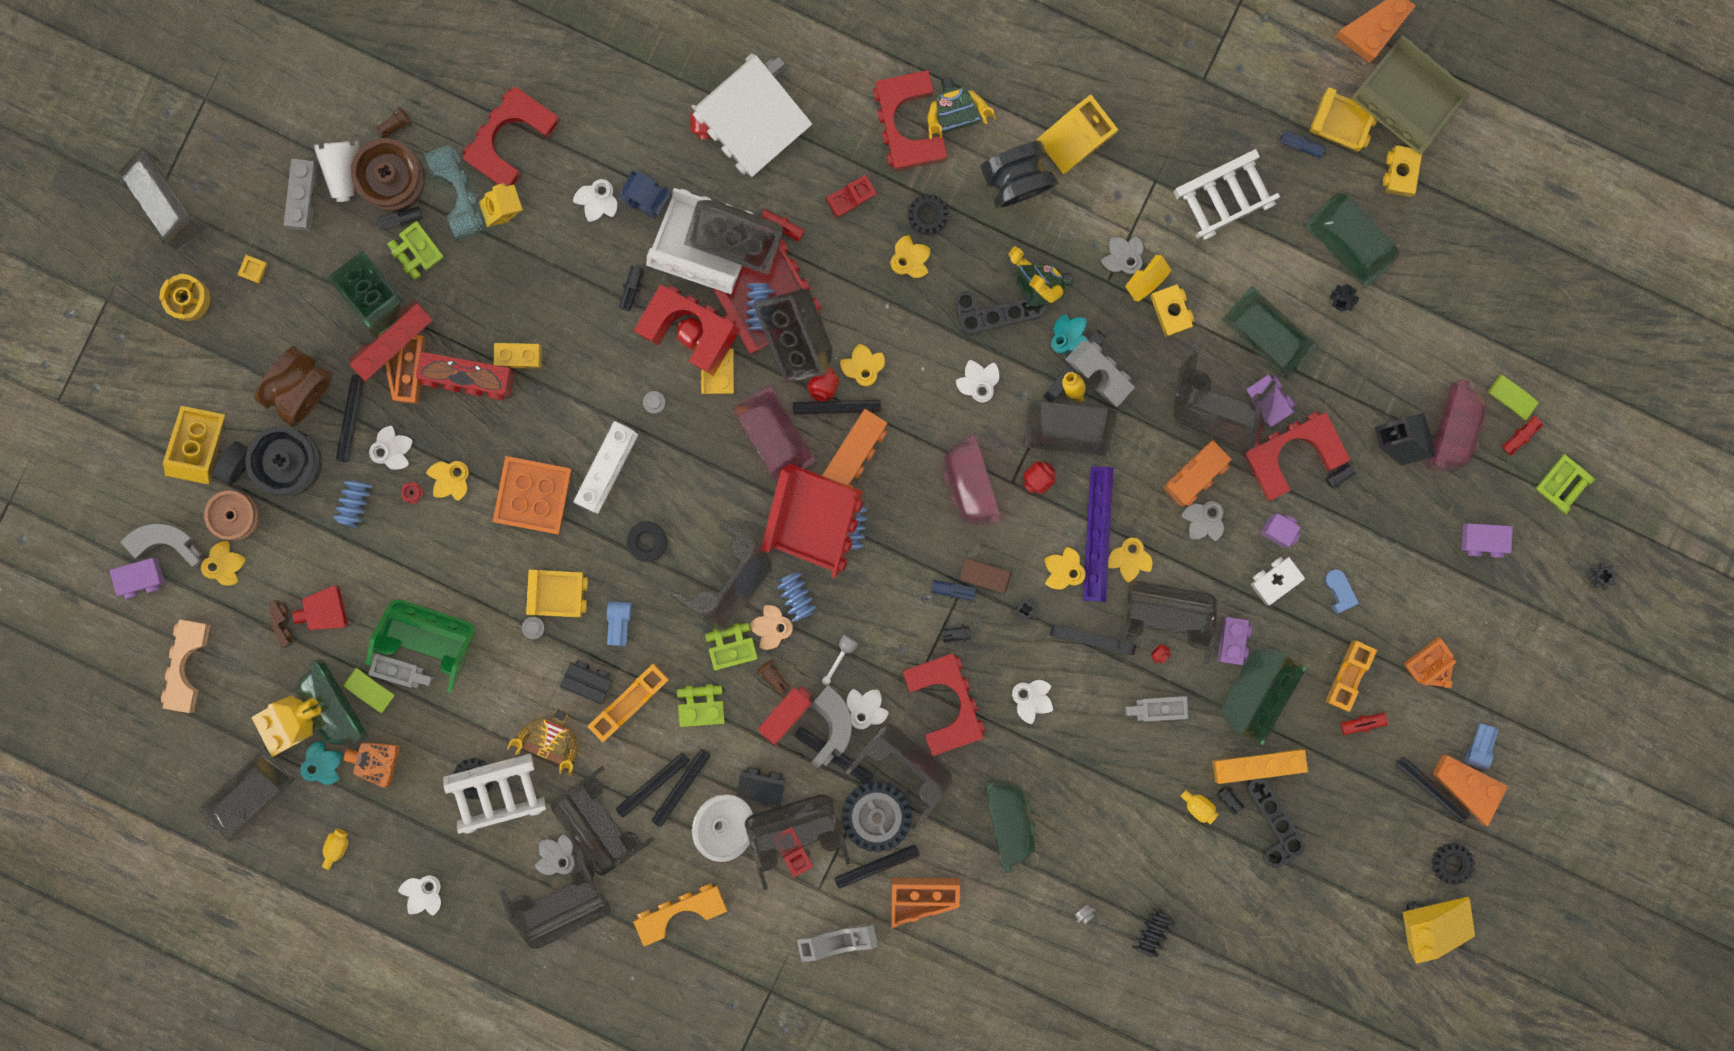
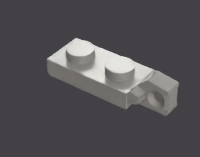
[368,654,434,688]
[1125,696,1189,721]

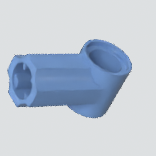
[607,601,632,646]
[1464,723,1499,772]

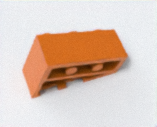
[1335,0,1416,63]
[378,331,427,404]
[1162,440,1232,507]
[1432,754,1508,827]
[891,877,960,929]

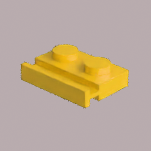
[701,349,734,394]

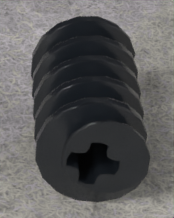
[1131,907,1176,957]

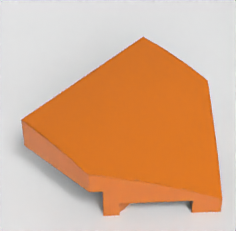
[1403,637,1456,688]

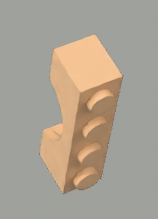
[161,619,211,713]

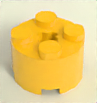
[159,274,211,321]

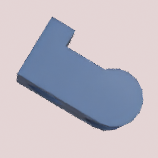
[1323,570,1359,614]

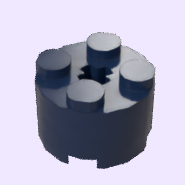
[619,170,671,219]

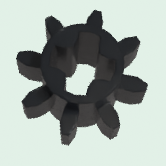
[1329,284,1359,312]
[1588,562,1618,590]
[1011,596,1039,624]

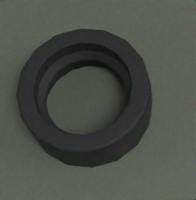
[214,441,248,486]

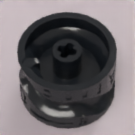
[980,140,1059,209]
[246,427,322,496]

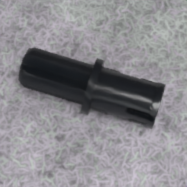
[377,206,423,230]
[619,266,645,311]

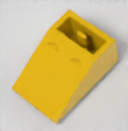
[1036,95,1118,175]

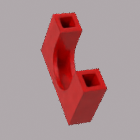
[872,70,947,172]
[462,86,560,186]
[634,284,740,376]
[349,299,432,381]
[1243,411,1350,501]
[902,653,986,756]
[758,686,813,745]

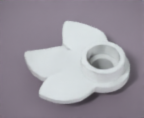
[573,179,617,222]
[956,360,999,403]
[369,426,413,470]
[1012,680,1053,724]
[846,689,889,730]
[398,875,441,916]

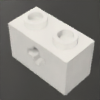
[1250,557,1305,606]

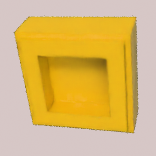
[238,255,268,284]

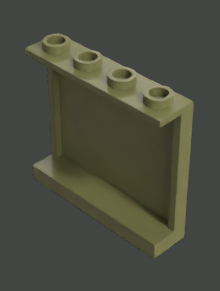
[1351,35,1472,154]

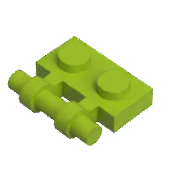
[387,221,445,280]
[705,622,758,671]
[677,684,725,727]

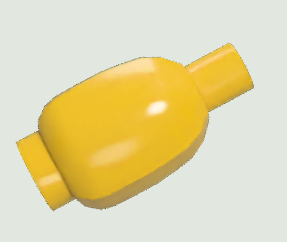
[1062,372,1086,403]
[1180,790,1219,824]
[322,829,349,870]

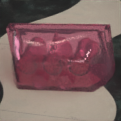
[1427,379,1487,471]
[732,386,816,483]
[943,434,1002,525]

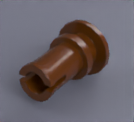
[376,106,412,138]
[756,659,790,695]

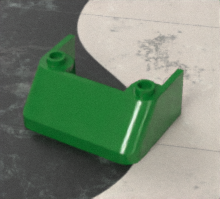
[366,600,475,692]

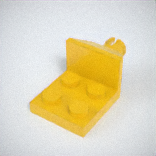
[251,695,321,757]

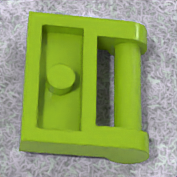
[1535,454,1595,514]

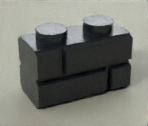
[560,660,613,705]

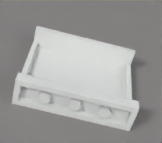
[691,53,812,177]
[646,188,759,294]

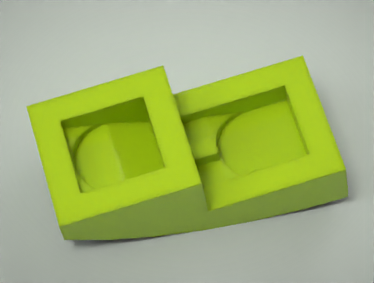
[1487,375,1539,420]
[343,667,395,713]

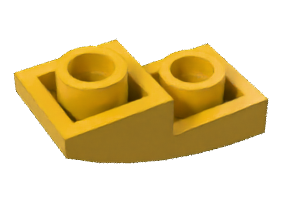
[1125,255,1172,302]

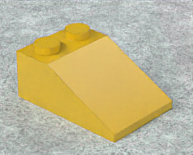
[163,406,225,485]
[1403,896,1475,964]

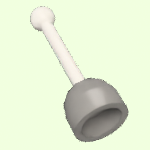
[822,634,859,685]

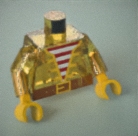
[507,708,578,776]

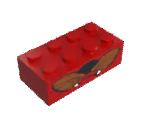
[416,352,515,401]

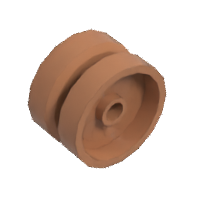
[204,490,260,541]

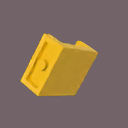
[1309,87,1377,152]
[526,570,588,617]

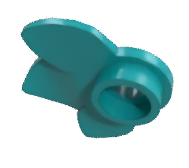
[1051,314,1090,354]
[300,741,343,785]

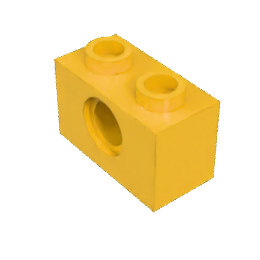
[1382,145,1422,197]
[479,183,523,227]
[1150,284,1194,338]
[494,343,542,369]

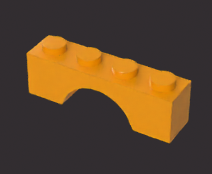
[587,663,670,742]
[1212,748,1308,784]
[633,883,728,946]

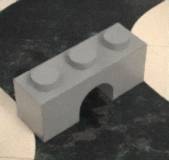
[284,159,319,231]
[1065,340,1135,407]

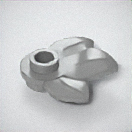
[1101,236,1144,274]
[1181,501,1224,541]
[535,834,576,875]

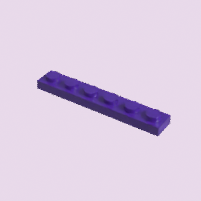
[1083,467,1114,602]

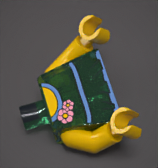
[927,78,996,139]
[1008,246,1073,306]

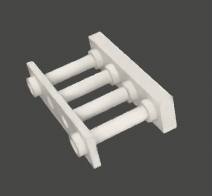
[1174,149,1280,240]
[573,421,639,514]
[443,753,546,834]

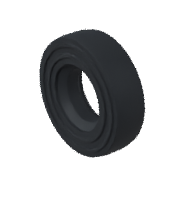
[627,522,667,562]

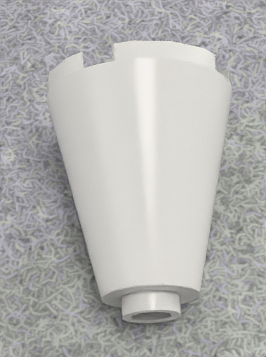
[314,141,360,202]

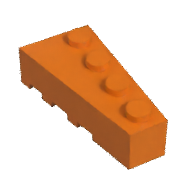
[822,409,888,487]

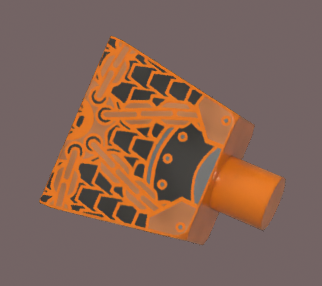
[344,742,401,788]

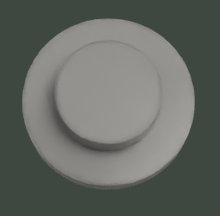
[643,391,665,414]
[522,617,545,639]
[1075,904,1096,925]

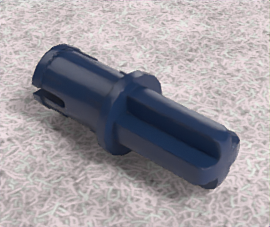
[1280,130,1326,159]
[931,579,976,601]

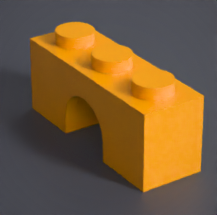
[1325,641,1377,712]

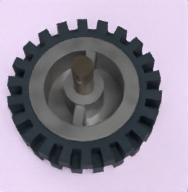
[842,781,912,852]

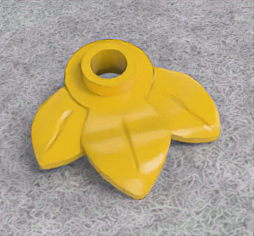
[890,235,931,278]
[840,344,885,387]
[426,461,469,501]
[1108,538,1152,582]
[201,541,246,586]
[1045,547,1086,590]

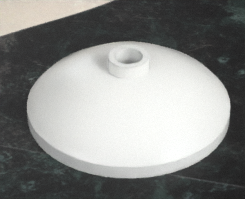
[692,794,755,862]

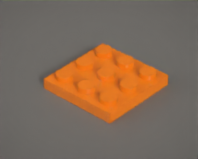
[493,456,572,535]

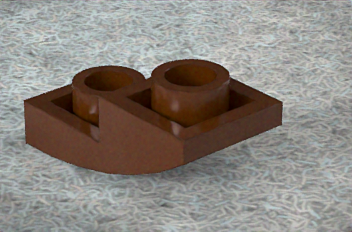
[959,558,1012,593]
[270,600,293,648]

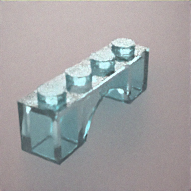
[424,145,484,241]

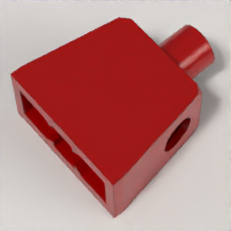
[292,585,349,630]

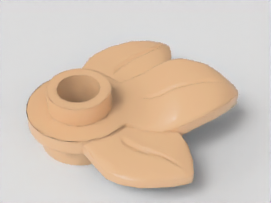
[749,605,793,650]

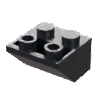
[1374,413,1437,466]
[737,766,787,806]

